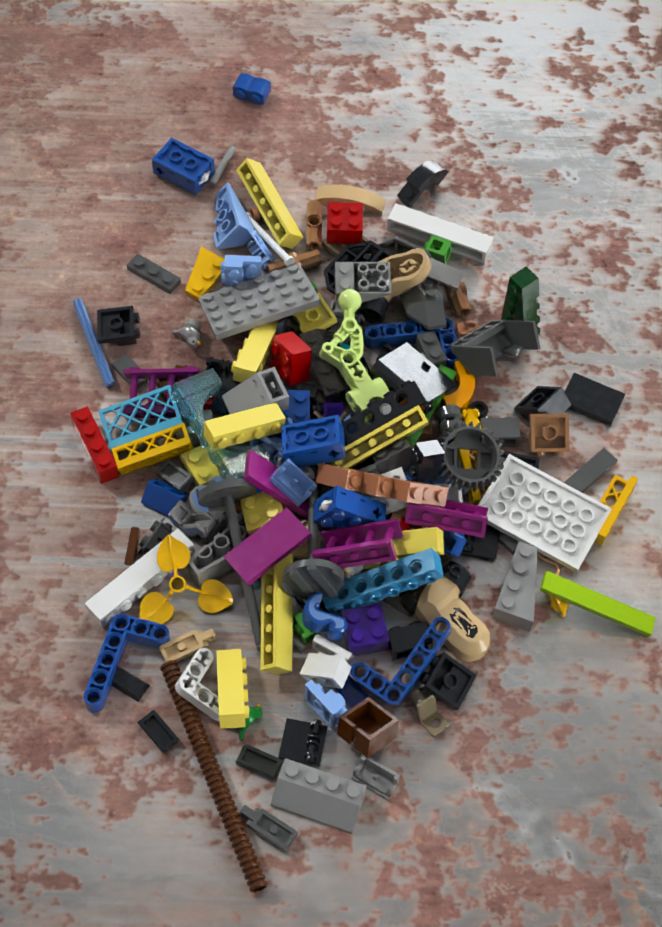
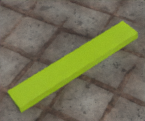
[540,571,656,637]

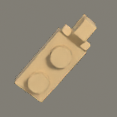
[159,628,216,662]

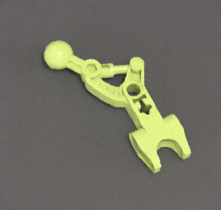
[319,289,389,424]

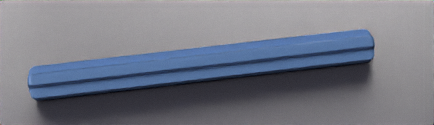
[73,298,115,388]

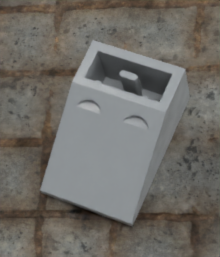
[334,262,391,305]
[222,367,289,414]

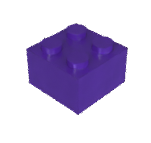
[340,604,390,656]

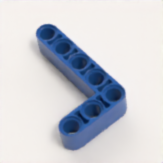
[364,317,459,370]
[84,614,170,713]
[350,617,452,706]

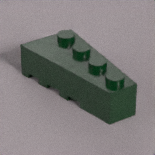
[501,266,540,334]

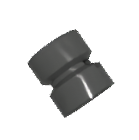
[436,405,463,440]

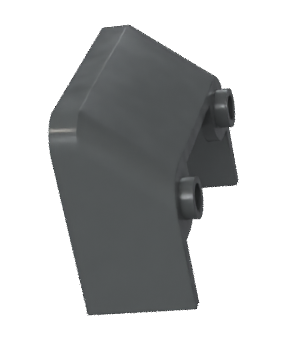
[450,320,541,377]

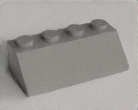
[270,758,366,834]

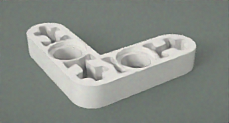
[175,648,219,721]

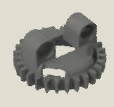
[437,421,505,492]

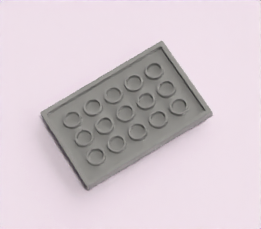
[198,263,321,340]

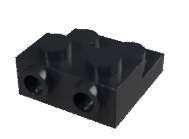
[97,306,140,346]
[419,652,477,710]

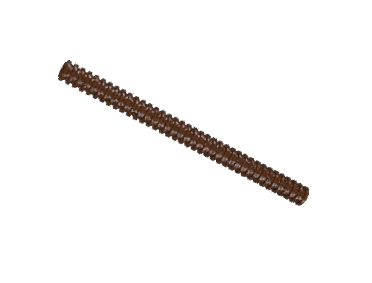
[160,660,268,893]

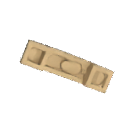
[315,185,386,214]

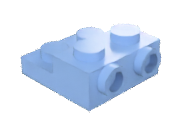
[221,255,262,287]
[304,680,348,730]

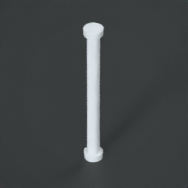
[246,212,295,267]

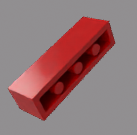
[70,406,119,484]

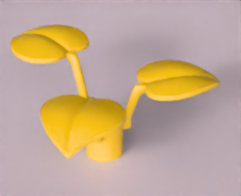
[139,535,233,624]

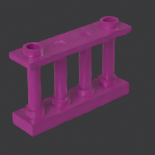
[122,366,201,418]
[404,500,488,538]
[312,518,403,568]

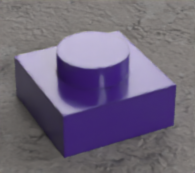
[324,402,343,417]

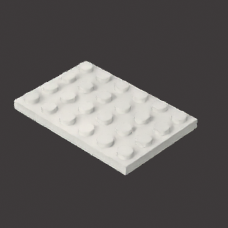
[478,454,612,573]

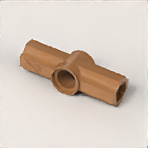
[306,200,322,250]
[267,249,322,274]
[445,265,472,318]

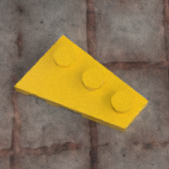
[185,247,225,302]

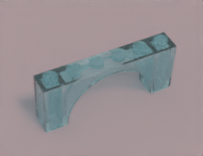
[171,368,271,480]

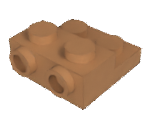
[529,413,569,456]

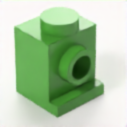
[424,235,452,264]
[293,611,321,644]

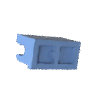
[269,458,317,507]

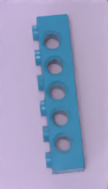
[324,548,444,615]

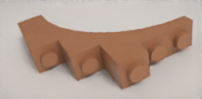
[316,463,449,507]

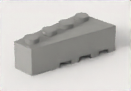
[188,511,250,587]

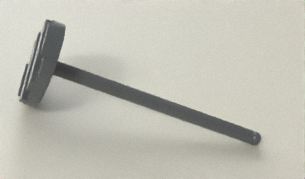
[283,464,344,598]
[196,475,261,652]

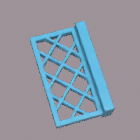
[98,385,184,454]

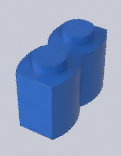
[233,73,271,105]

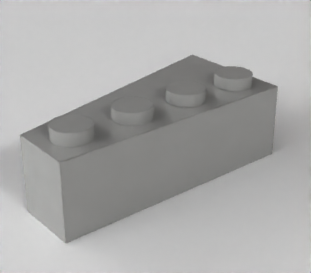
[492,541,538,632]

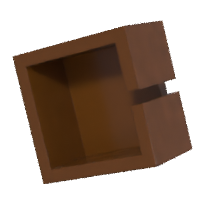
[337,697,399,758]

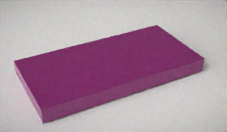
[244,450,308,519]
[223,507,312,586]

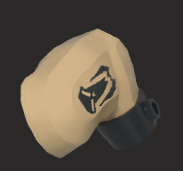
[357,248,431,323]
[415,561,490,662]

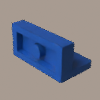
[141,478,189,516]

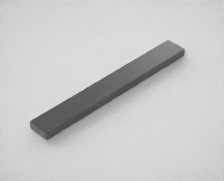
[499,448,618,554]

